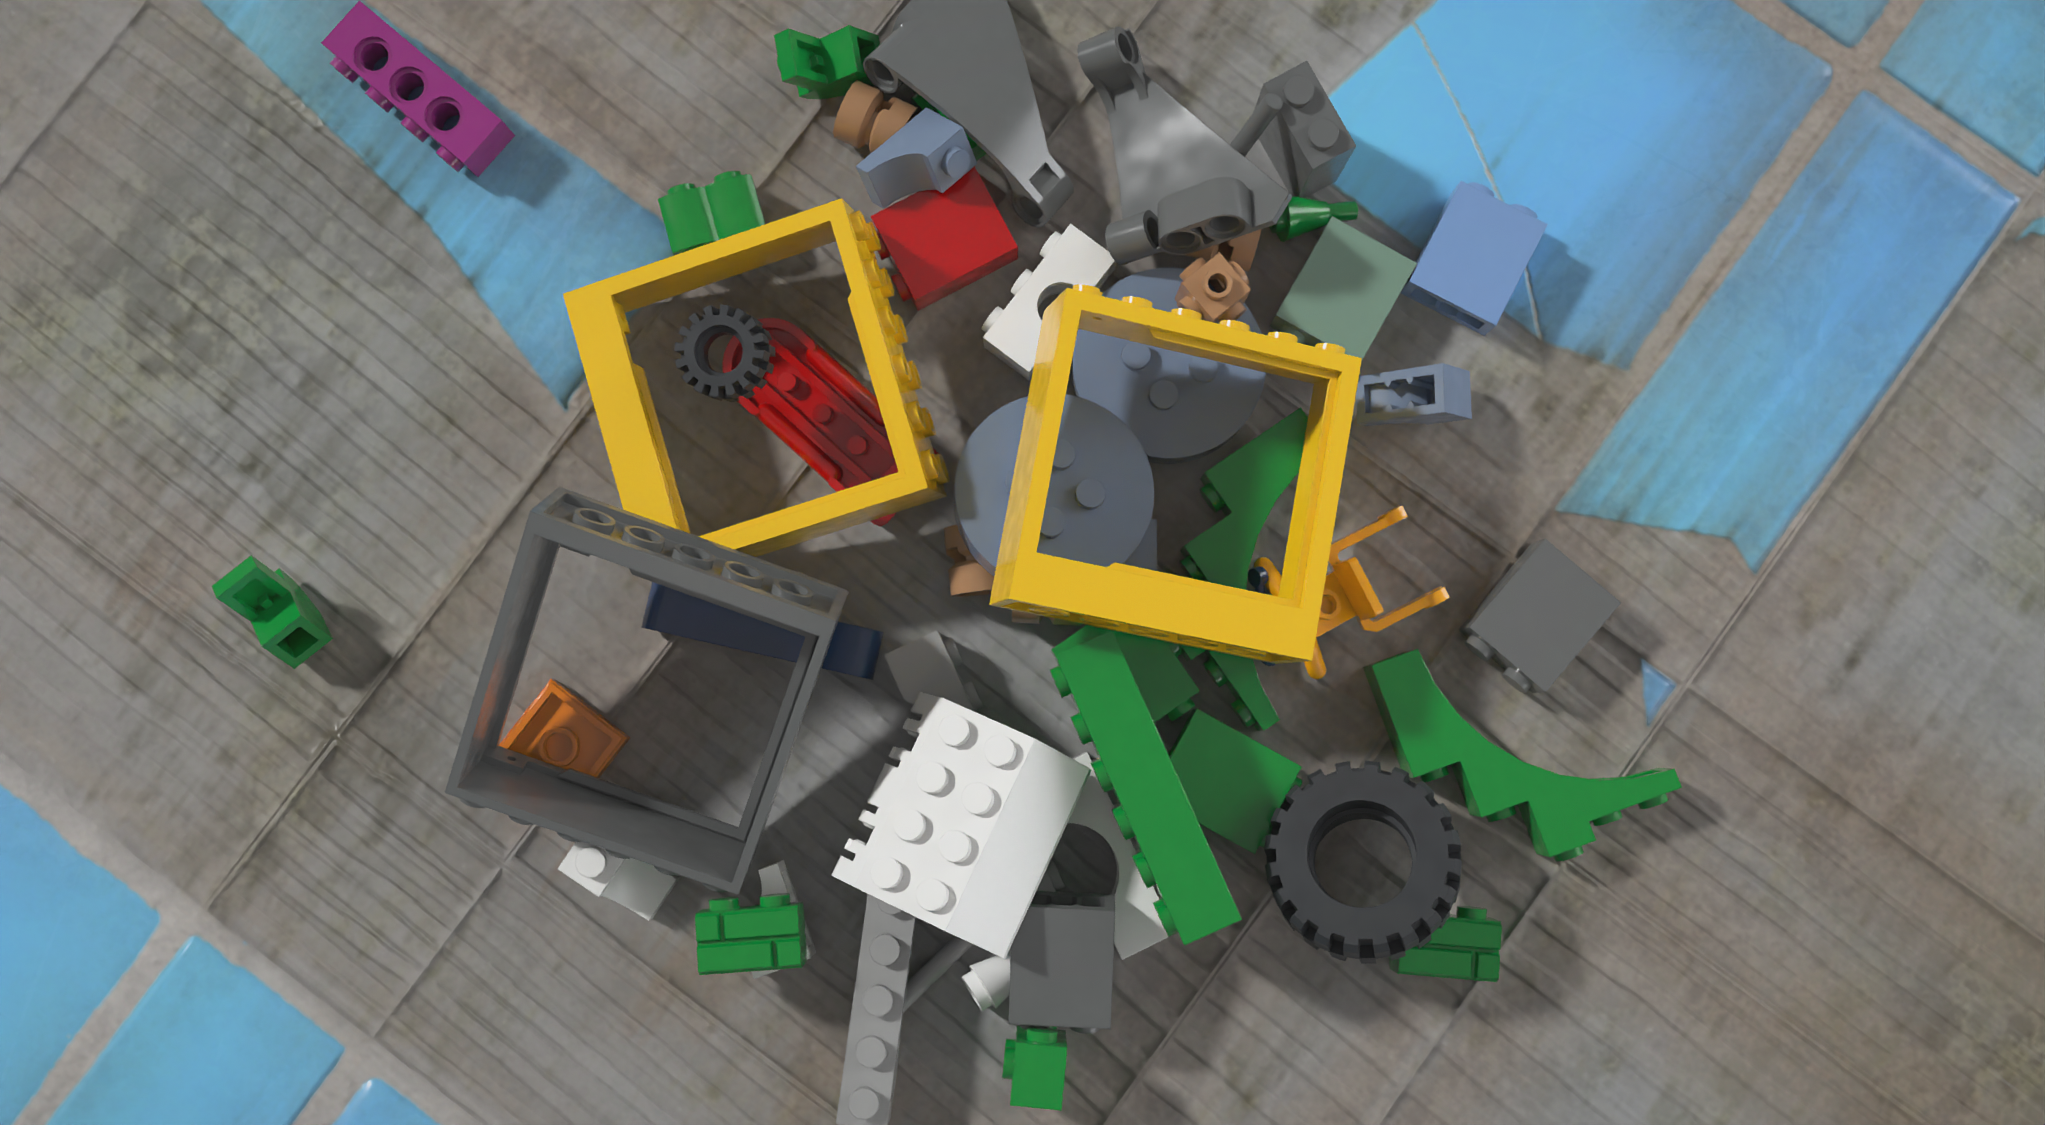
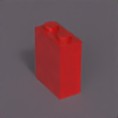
[870,166,1018,311]

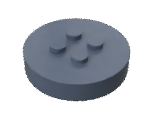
[1072,267,1266,464]
[953,394,1154,576]

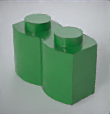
[658,171,766,255]

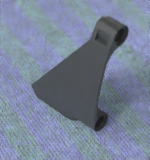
[863,0,1074,228]
[1077,26,1293,266]

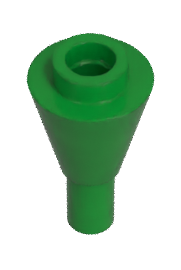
[1269,196,1358,242]

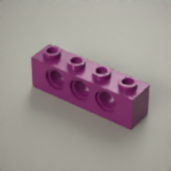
[321,1,515,177]

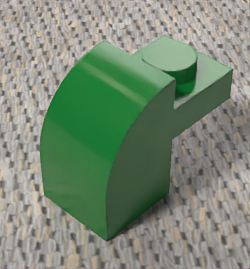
[774,25,880,99]
[212,555,333,669]

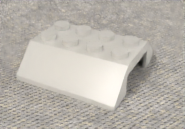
[832,692,1092,959]

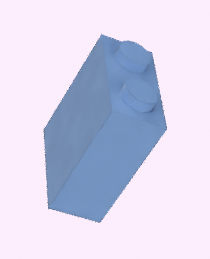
[1401,181,1548,336]

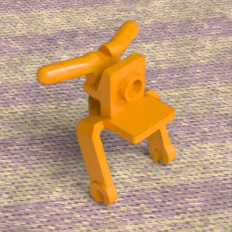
[1254,506,1450,680]

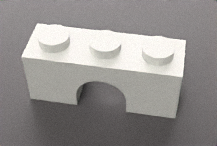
[982,223,1116,381]

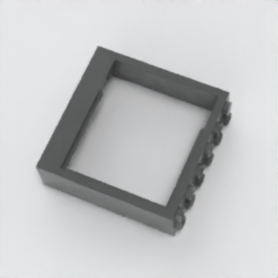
[445,487,849,895]

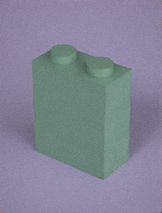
[1270,216,1417,362]

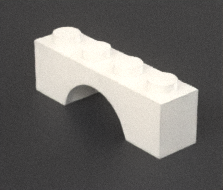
[1068,752,1168,960]

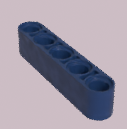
[641,582,884,680]

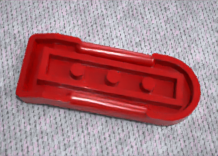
[722,318,939,527]

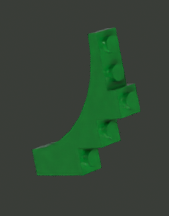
[1166,407,1308,731]
[1363,649,1682,862]

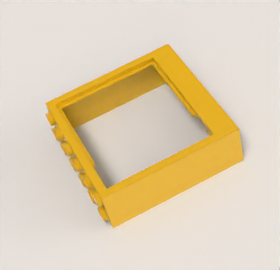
[563,198,950,557]
[989,284,1362,664]

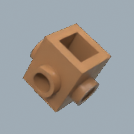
[1175,252,1251,324]

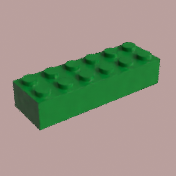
[1050,630,1242,946]

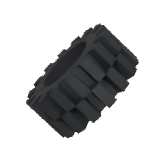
[674,304,776,402]

